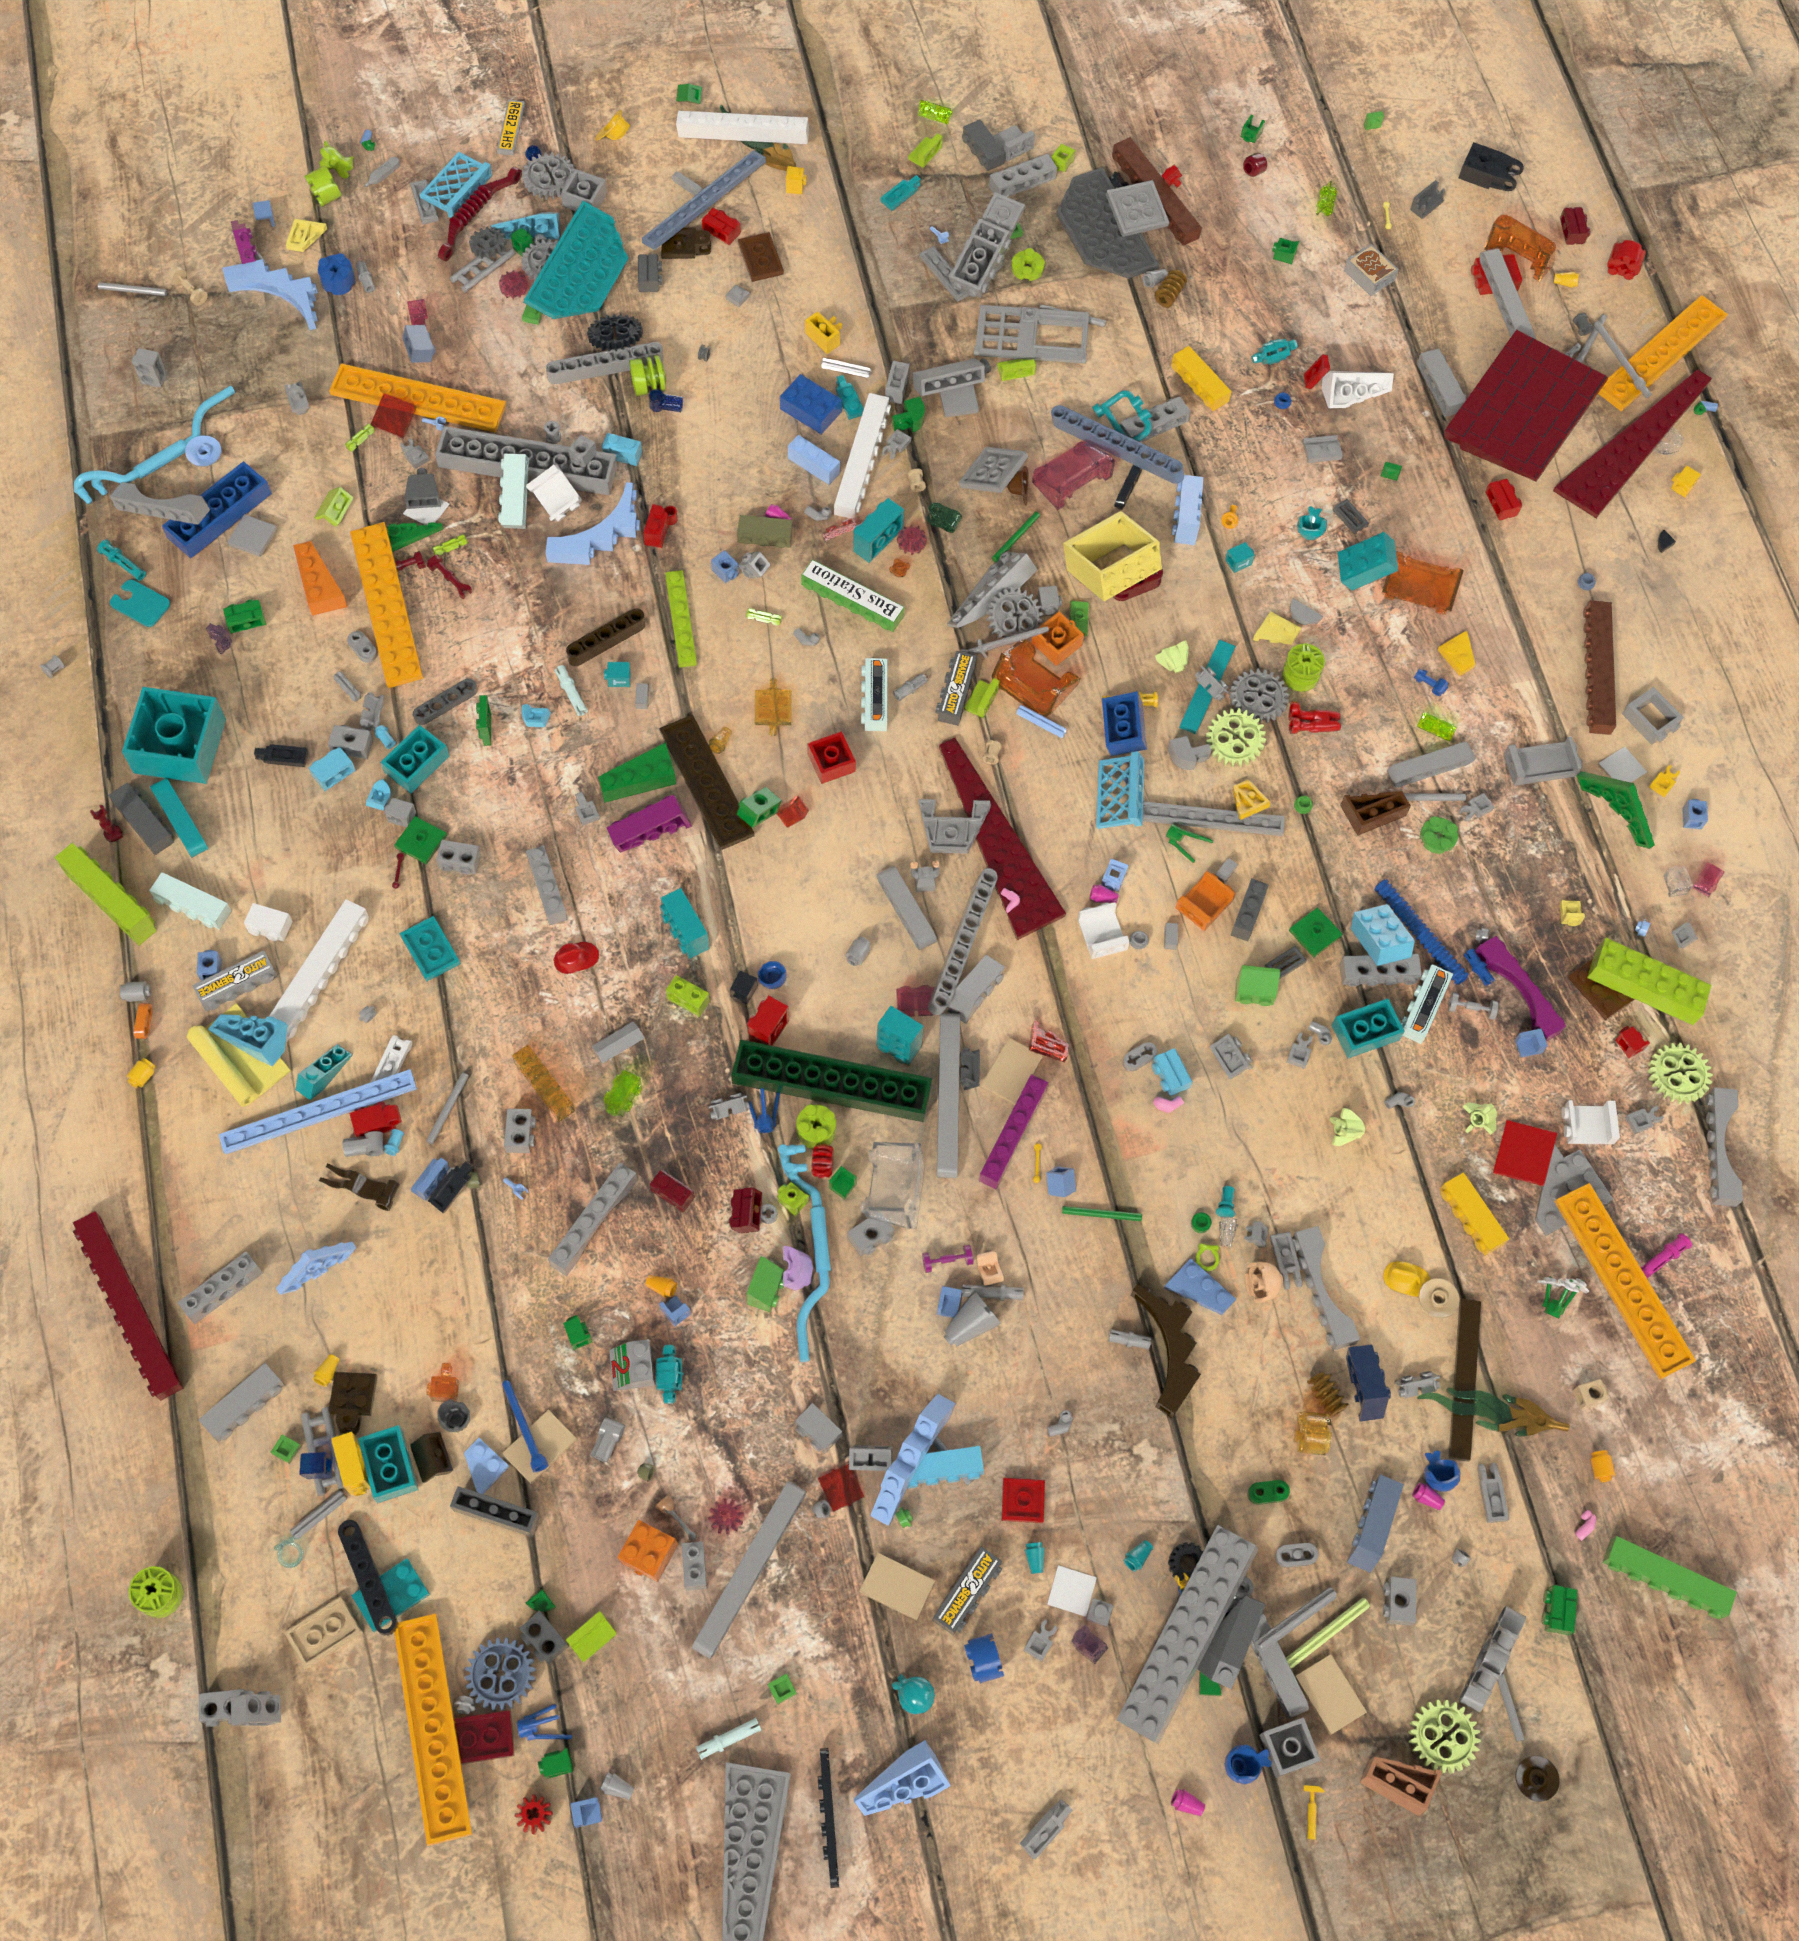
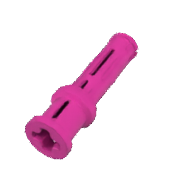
[1640,1233,1692,1279]

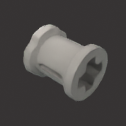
[544,421,561,444]
[39,654,65,679]

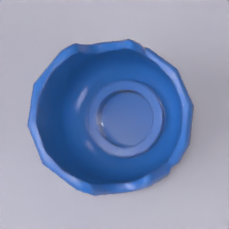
[758,961,787,990]

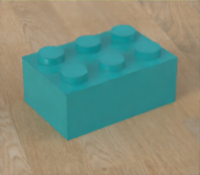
[853,498,904,563]
[1337,532,1399,591]
[380,725,450,794]
[659,888,709,959]
[1331,998,1405,1059]
[876,1005,924,1065]
[358,1425,419,1504]

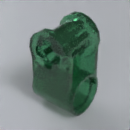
[927,503,962,533]

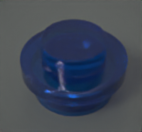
[525,145,542,161]

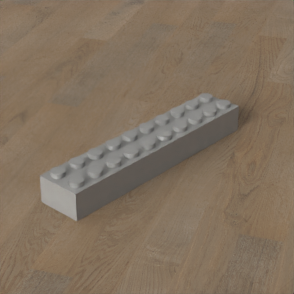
[435,426,617,495]
[1117,1525,1258,1745]

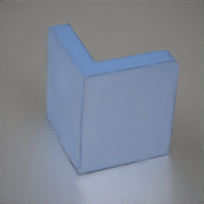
[253,200,275,227]
[1515,1029,1548,1057]
[1046,1166,1076,1197]
[937,1286,962,1318]
[659,1296,691,1327]
[570,1797,602,1828]

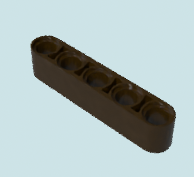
[566,608,645,666]

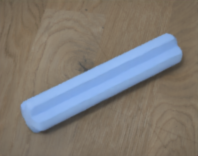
[1017,705,1067,738]

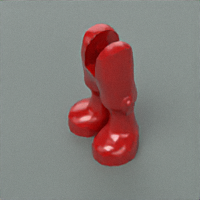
[1288,701,1341,734]

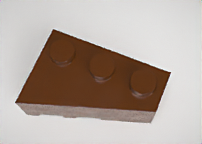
[1340,791,1411,836]

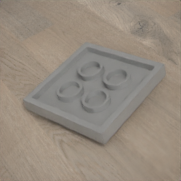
[1106,180,1169,237]
[958,447,1028,493]

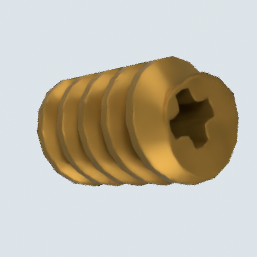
[1154,270,1187,308]
[1307,1371,1349,1418]

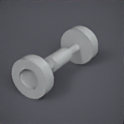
[1448,992,1499,1020]

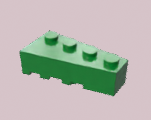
[598,743,676,803]

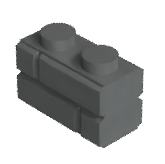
[638,254,662,292]

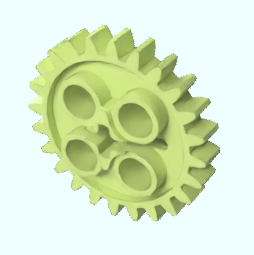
[1206,708,1266,767]
[1647,1043,1713,1104]
[1408,1700,1481,1774]

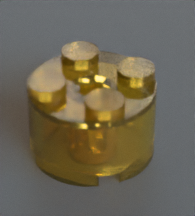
[1294,1411,1332,1456]

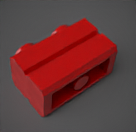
[702,207,741,245]
[1485,478,1522,520]

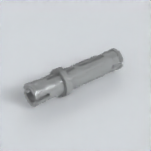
[962,1284,1023,1301]

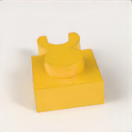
[1649,765,1680,798]

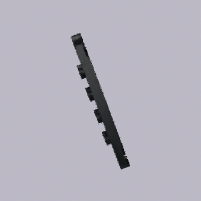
[338,1520,398,1636]
[817,1748,839,1888]

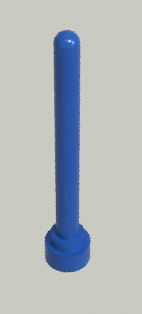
[502,1380,549,1472]

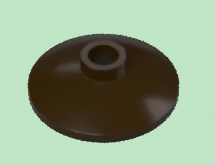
[1515,1756,1560,1802]

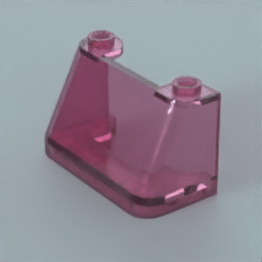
[1032,441,1115,511]

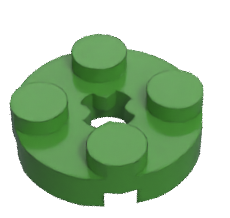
[1420,816,1458,854]

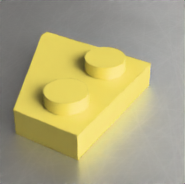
[286,219,327,252]
[1253,611,1302,645]

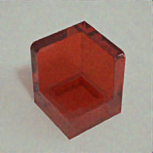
[776,796,809,828]

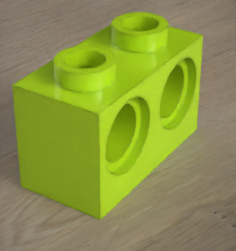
[666,975,710,1017]

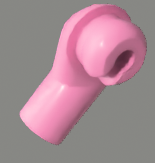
[1153,1096,1184,1113]
[1575,1510,1597,1541]

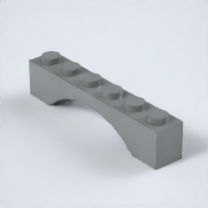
[110,482,210,524]
[1705,1087,1743,1207]
[548,1162,638,1277]
[1292,1226,1360,1351]

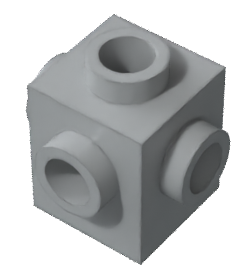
[739,552,771,578]

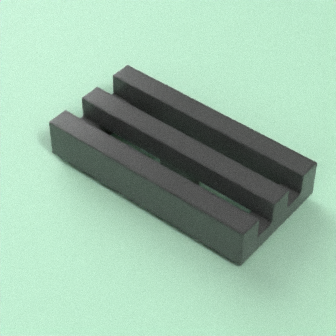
[1333,499,1369,535]
[1264,946,1307,979]

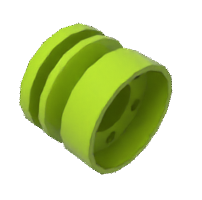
[629,355,666,396]
[1282,643,1325,692]
[128,1566,183,1618]

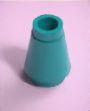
[1123,1540,1153,1572]
[1024,1542,1045,1574]

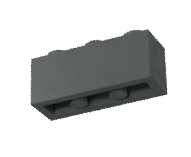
[962,119,1005,171]
[1231,878,1269,942]

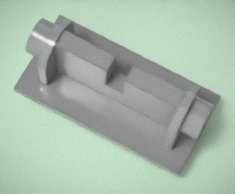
[1195,666,1230,701]
[359,692,384,731]
[707,1092,750,1120]
[1395,1371,1440,1398]

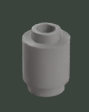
[845,937,871,966]
[120,981,151,1002]

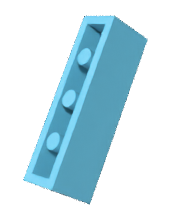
[907,1446,984,1489]

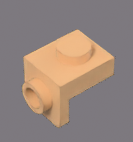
[976,1251,1004,1286]

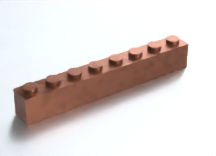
[1112,137,1202,246]
[1583,600,1616,735]

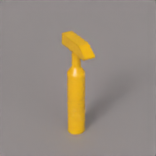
[1304,1785,1325,1840]

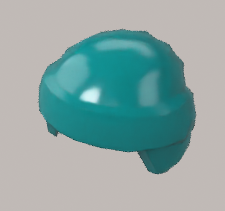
[1297,506,1327,540]
[892,1674,935,1714]

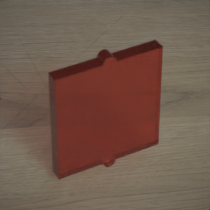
[818,1464,865,1512]

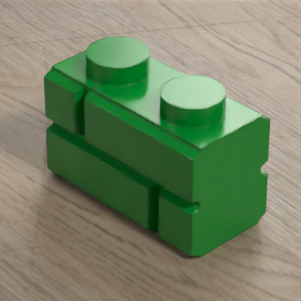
[223,599,267,634]
[1542,1585,1578,1635]

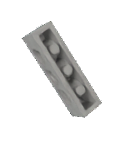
[989,154,1057,197]
[1120,396,1191,443]
[1339,954,1422,987]
[177,1252,263,1324]

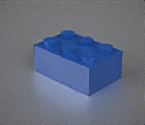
[780,374,842,435]
[1102,691,1147,756]

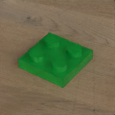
[476,695,492,746]

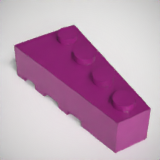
[606,794,692,853]

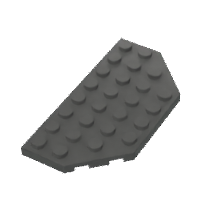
[1057,168,1159,279]

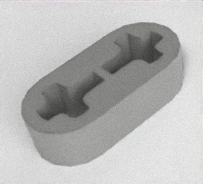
[1123,1042,1157,1071]

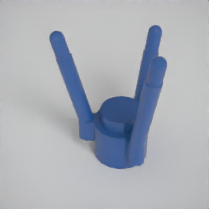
[748,1088,780,1133]
[517,1704,572,1741]

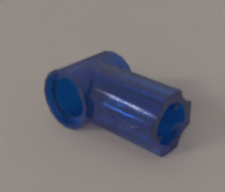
[649,389,684,413]

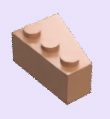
[1359,1757,1442,1816]

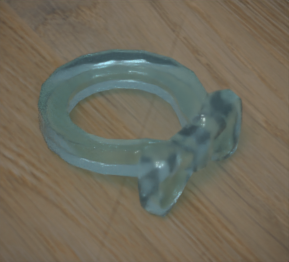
[274,1536,304,1568]

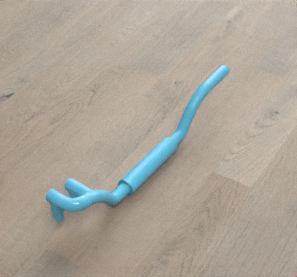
[74,386,235,504]
[778,1144,831,1362]

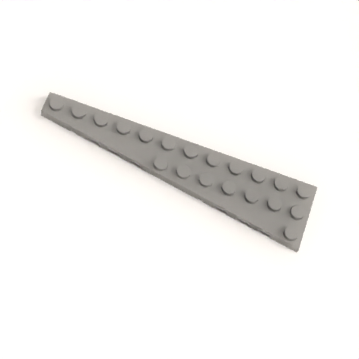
[722,1762,791,1941]

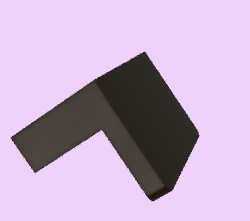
[410,1432,454,1483]

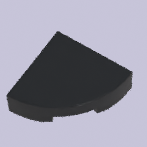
[1658,530,1676,553]

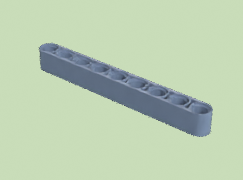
[1051,405,1184,484]

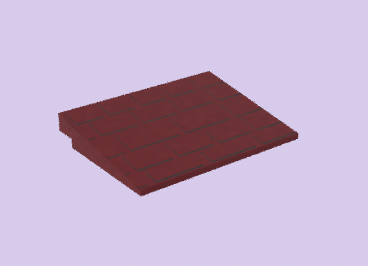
[1444,329,1608,482]

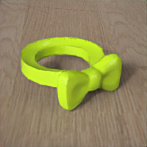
[1195,1243,1220,1272]

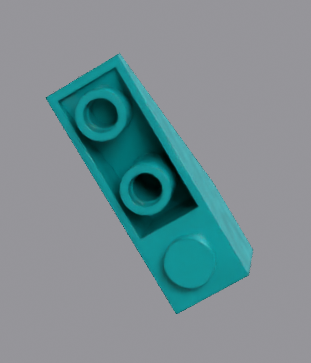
[295,1044,352,1100]

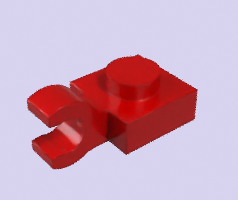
[1161,164,1182,188]

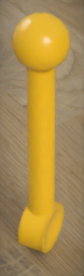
[1033,1143,1042,1183]

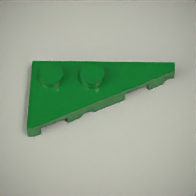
[373,522,443,552]

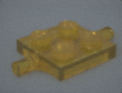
[755,678,792,736]

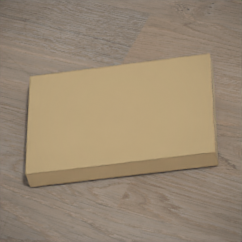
[981,1038,1043,1105]
[502,1409,577,1484]
[859,1553,935,1621]
[284,1596,363,1670]
[1295,1654,1367,1735]

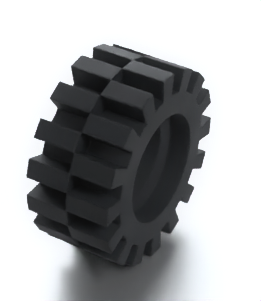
[1168,1542,1204,1581]

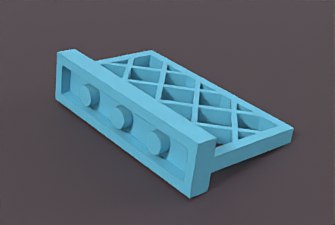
[420,152,492,218]
[1096,751,1145,829]

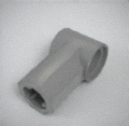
[342,1131,384,1157]
[591,1417,625,1463]

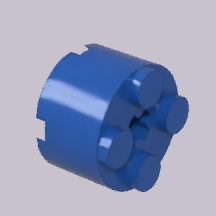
[318,253,355,295]
[964,1633,1005,1684]

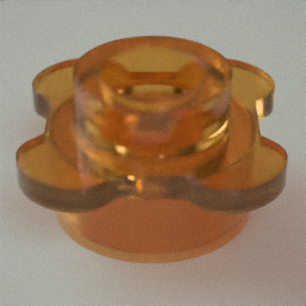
[889,559,910,577]

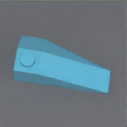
[491,212,561,240]
[208,1014,288,1066]

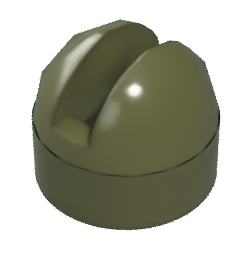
[466,1172,480,1189]
[637,1463,655,1482]

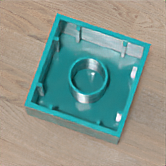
[122,686,226,784]

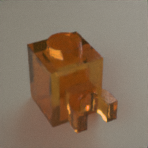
[426,1363,459,1402]

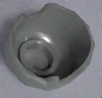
[437,1399,470,1432]

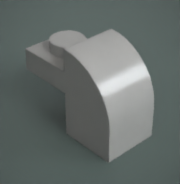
[1167,736,1212,770]

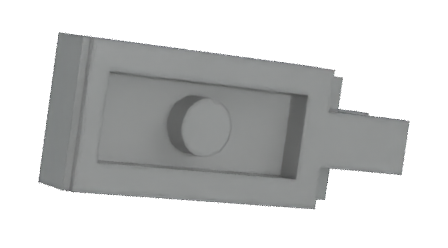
[1019,1800,1073,1860]

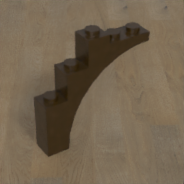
[1130,1284,1201,1418]

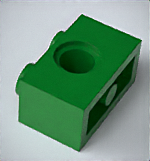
[737,787,782,828]

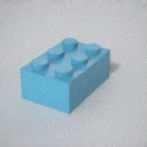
[1351,904,1415,966]

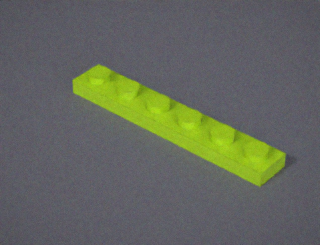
[665,570,697,668]

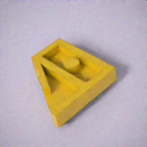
[1233,780,1270,820]

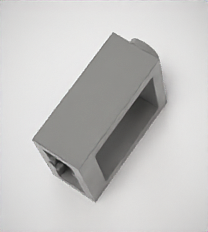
[1622,687,1684,745]

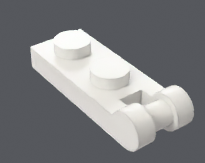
[371,1035,412,1082]

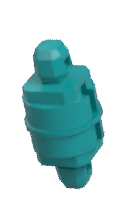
[1251,338,1298,365]
[655,1345,683,1404]

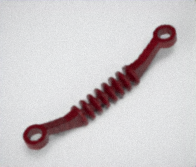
[438,166,522,262]

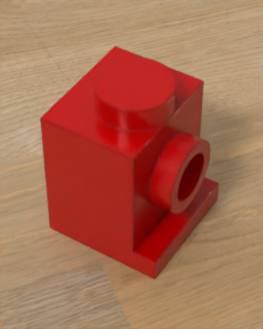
[1615,1026,1650,1059]

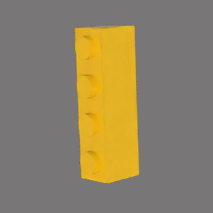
[1171,346,1232,411]
[1440,1172,1509,1256]

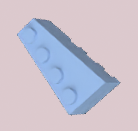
[1172,475,1203,545]

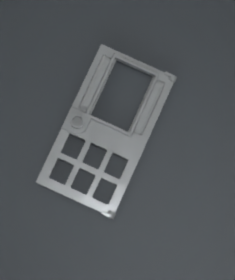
[974,305,1089,364]

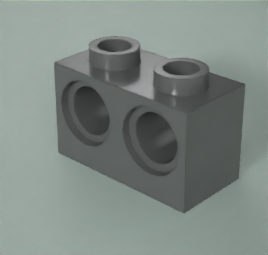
[519,1611,569,1664]

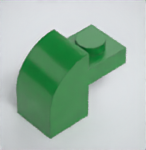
[892,396,925,433]

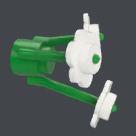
[1537,1276,1589,1319]

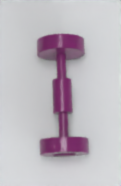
[922,1244,973,1273]

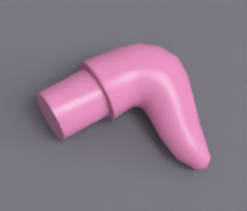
[1001,888,1020,913]

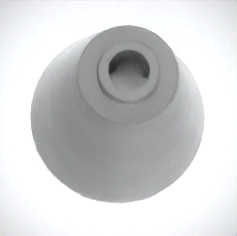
[943,1292,1001,1346]

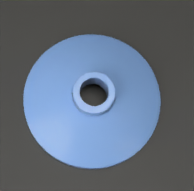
[185,435,221,466]

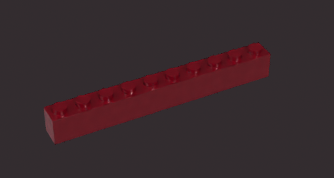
[72,1211,184,1401]

